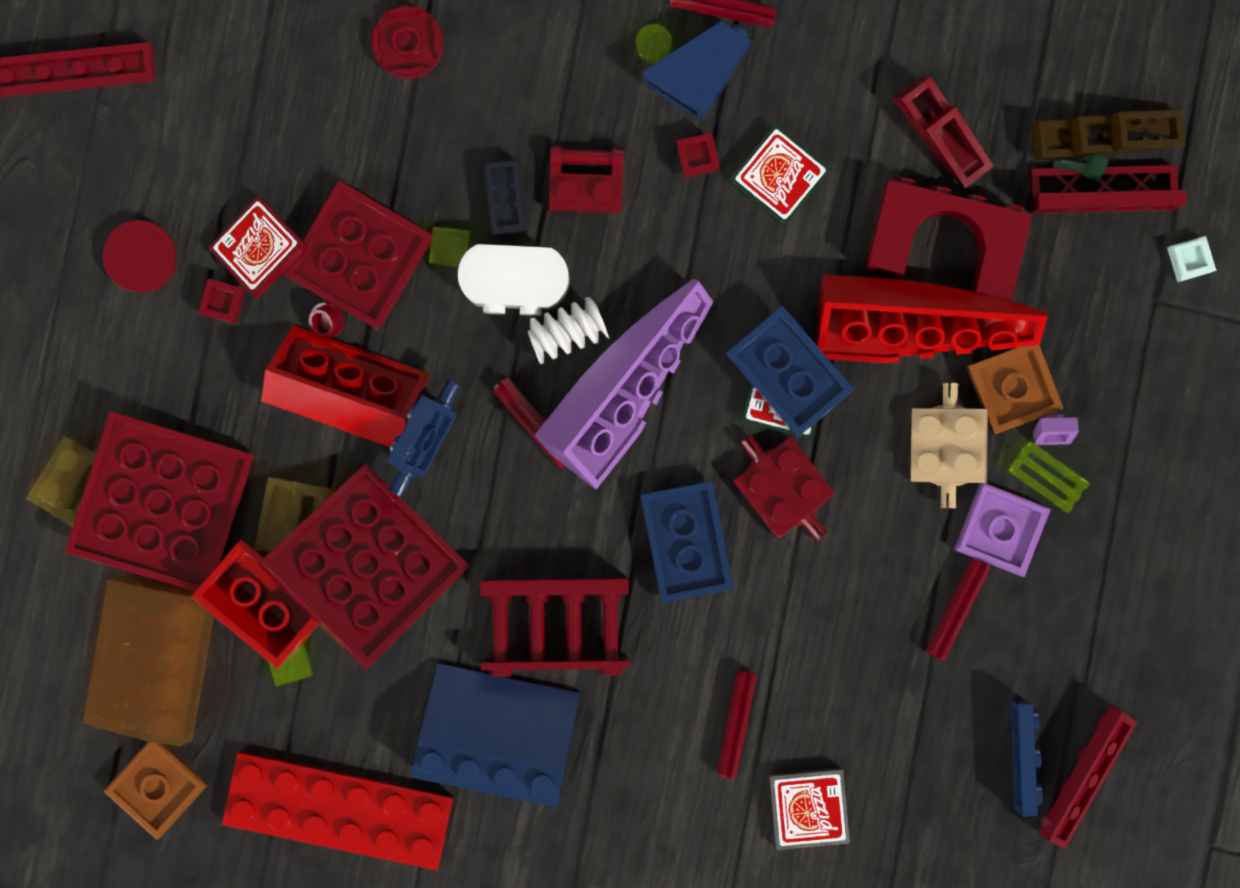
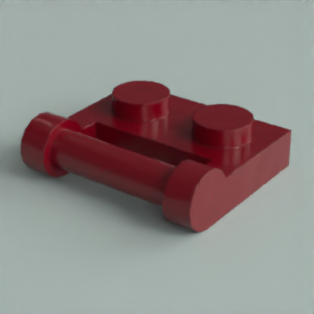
[549,145,624,214]

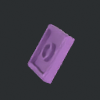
[954,483,1051,577]

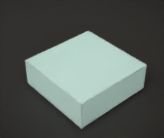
[1167,236,1216,282]

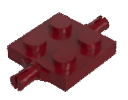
[732,434,835,542]

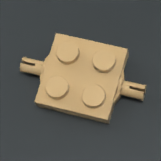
[911,383,988,508]

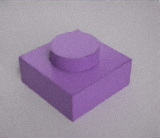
[1033,414,1079,445]

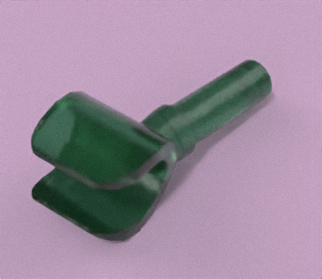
[1053,154,1108,181]

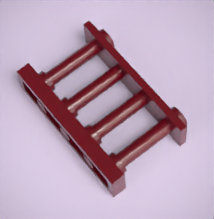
[480,577,629,677]

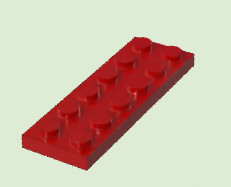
[222,751,454,870]

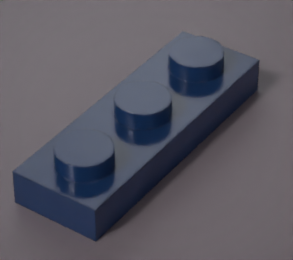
[1010,700,1043,816]

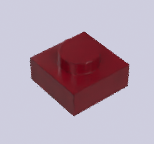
[676,133,720,179]
[198,279,246,324]

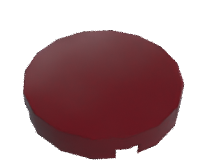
[371,5,444,80]
[102,220,177,293]

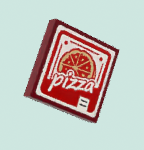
[208,196,308,299]

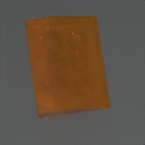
[83,579,214,747]

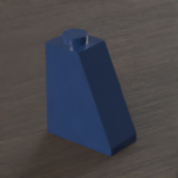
[642,21,752,122]

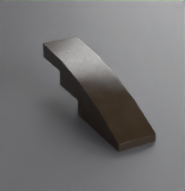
[1031,110,1185,160]

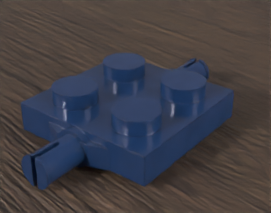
[387,379,461,497]

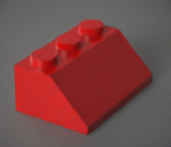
[191,540,319,669]

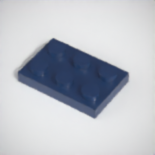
[725,306,855,438]
[640,481,734,603]

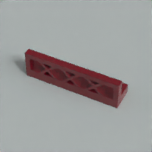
[1029,165,1187,214]

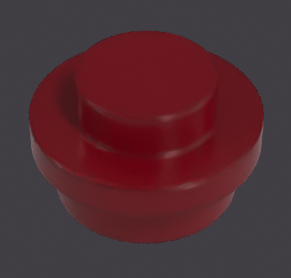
[309,301,344,338]

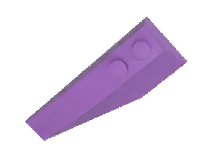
[534,279,713,490]

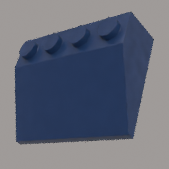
[411,663,580,807]

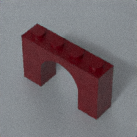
[863,177,1032,301]

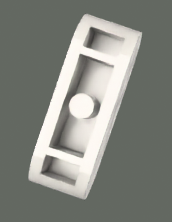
[458,244,569,316]

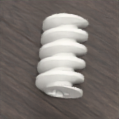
[528,297,609,364]

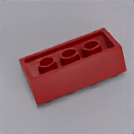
[261,325,430,447]

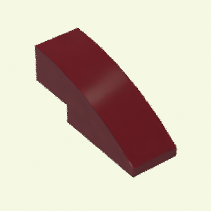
[892,75,994,188]

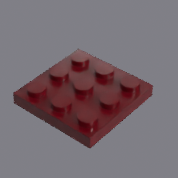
[283,181,435,331]

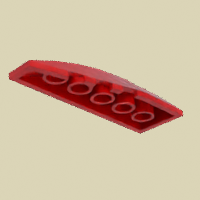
[815,274,1048,363]

